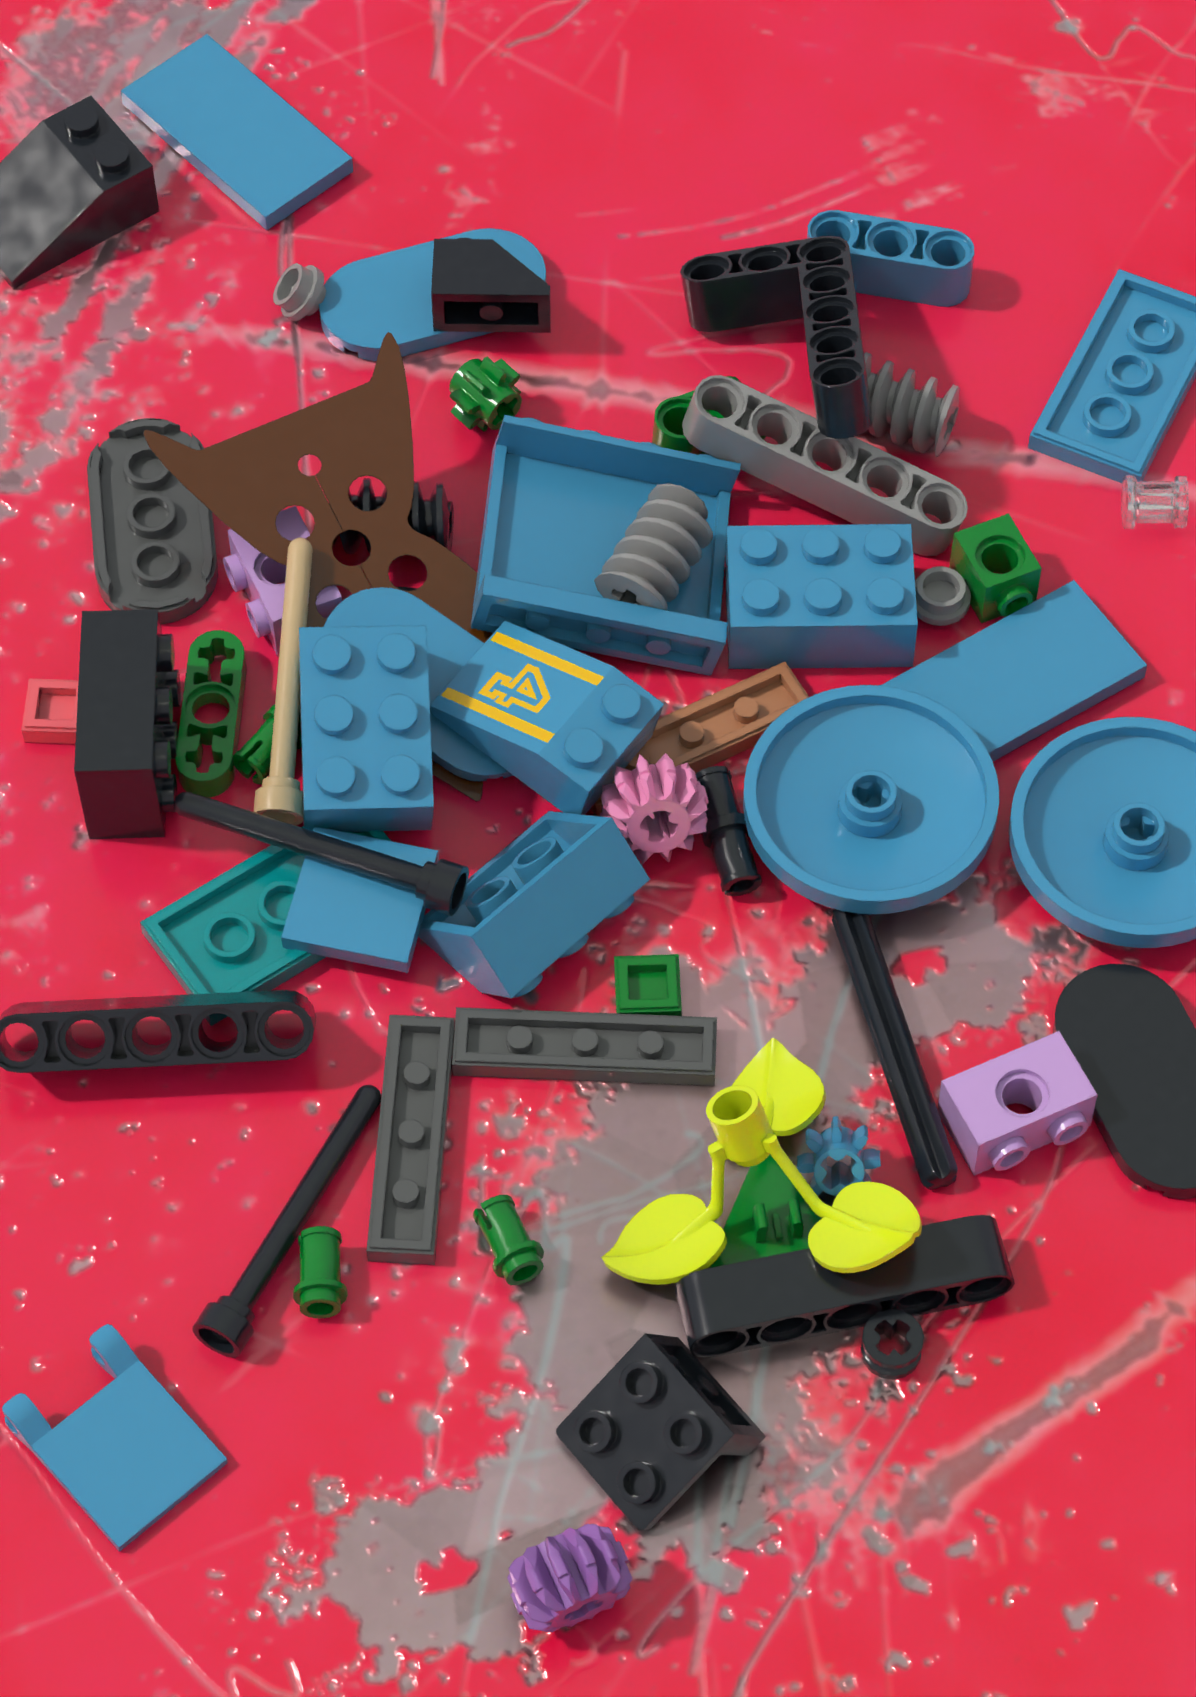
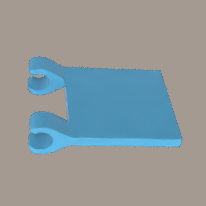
[2,1324,228,1552]

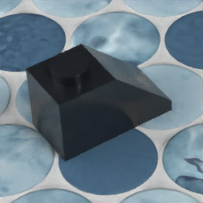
[431,238,551,333]

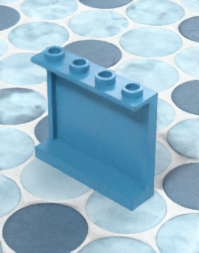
[471,415,741,676]

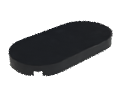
[1053,964,1196,1199]

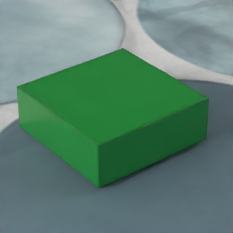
[614,954,682,1016]

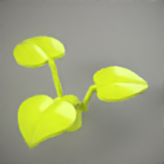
[601,1038,922,1285]

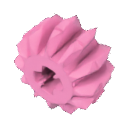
[600,753,709,864]

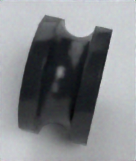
[860,1309,924,1380]

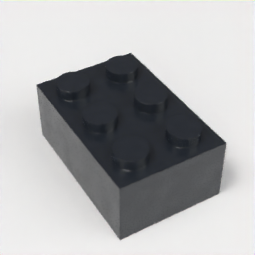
[74,609,181,839]

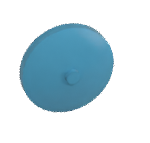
[743,685,999,914]
[1009,717,1196,948]

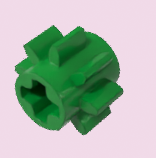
[449,357,522,431]

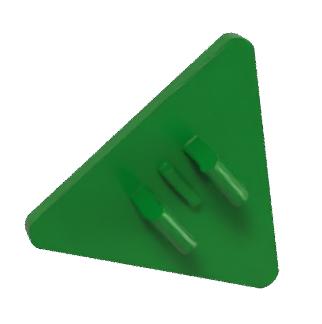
[709,1154,822,1268]

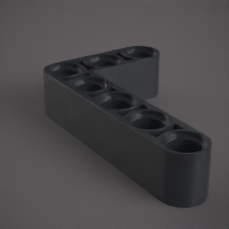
[680,236,873,439]

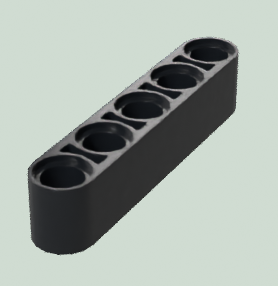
[0,990,316,1073]
[674,1215,1015,1357]

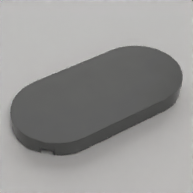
[87,418,218,624]

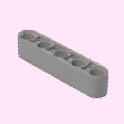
[682,375,968,556]

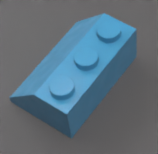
[418,811,650,998]

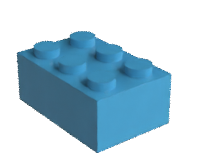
[725,524,918,669]
[299,625,434,832]

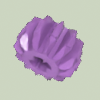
[507,1524,633,1632]

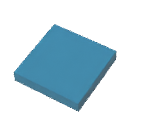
[281,826,439,973]

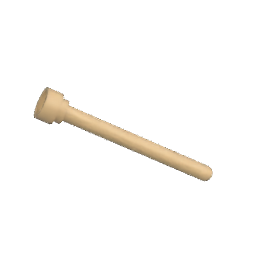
[253,538,313,826]

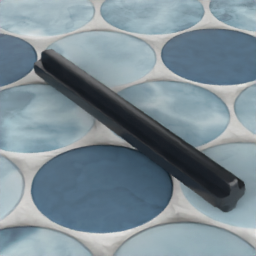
[832,909,958,1190]

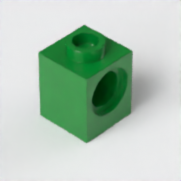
[949,513,1042,623]

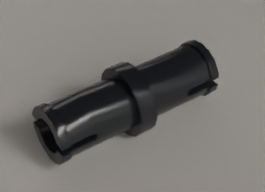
[696,766,762,896]

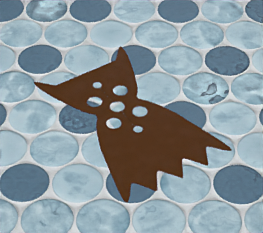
[143,332,493,801]

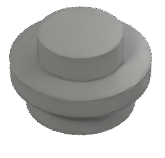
[273,263,326,321]
[915,566,971,626]

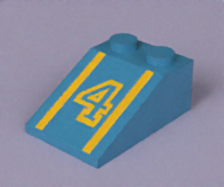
[430,620,664,815]

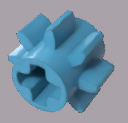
[797,1116,881,1196]

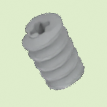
[864,352,960,457]
[594,483,713,610]

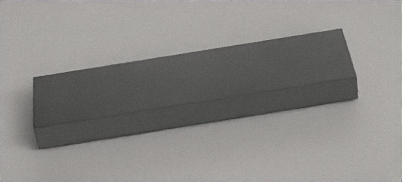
[452,1007,717,1086]
[366,1015,455,1265]

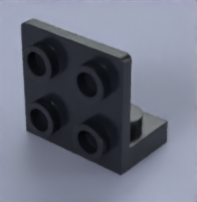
[556,1333,766,1530]

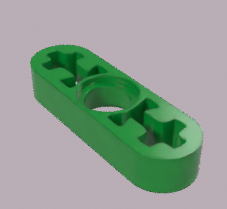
[176,630,247,798]

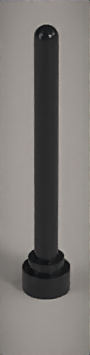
[174,791,469,916]
[192,1085,381,1358]

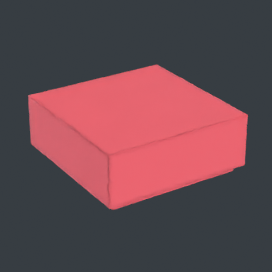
[21,679,79,744]

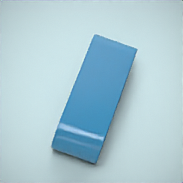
[807,210,974,307]

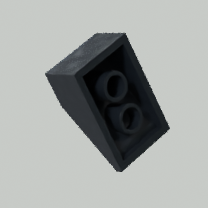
[0,96,159,289]

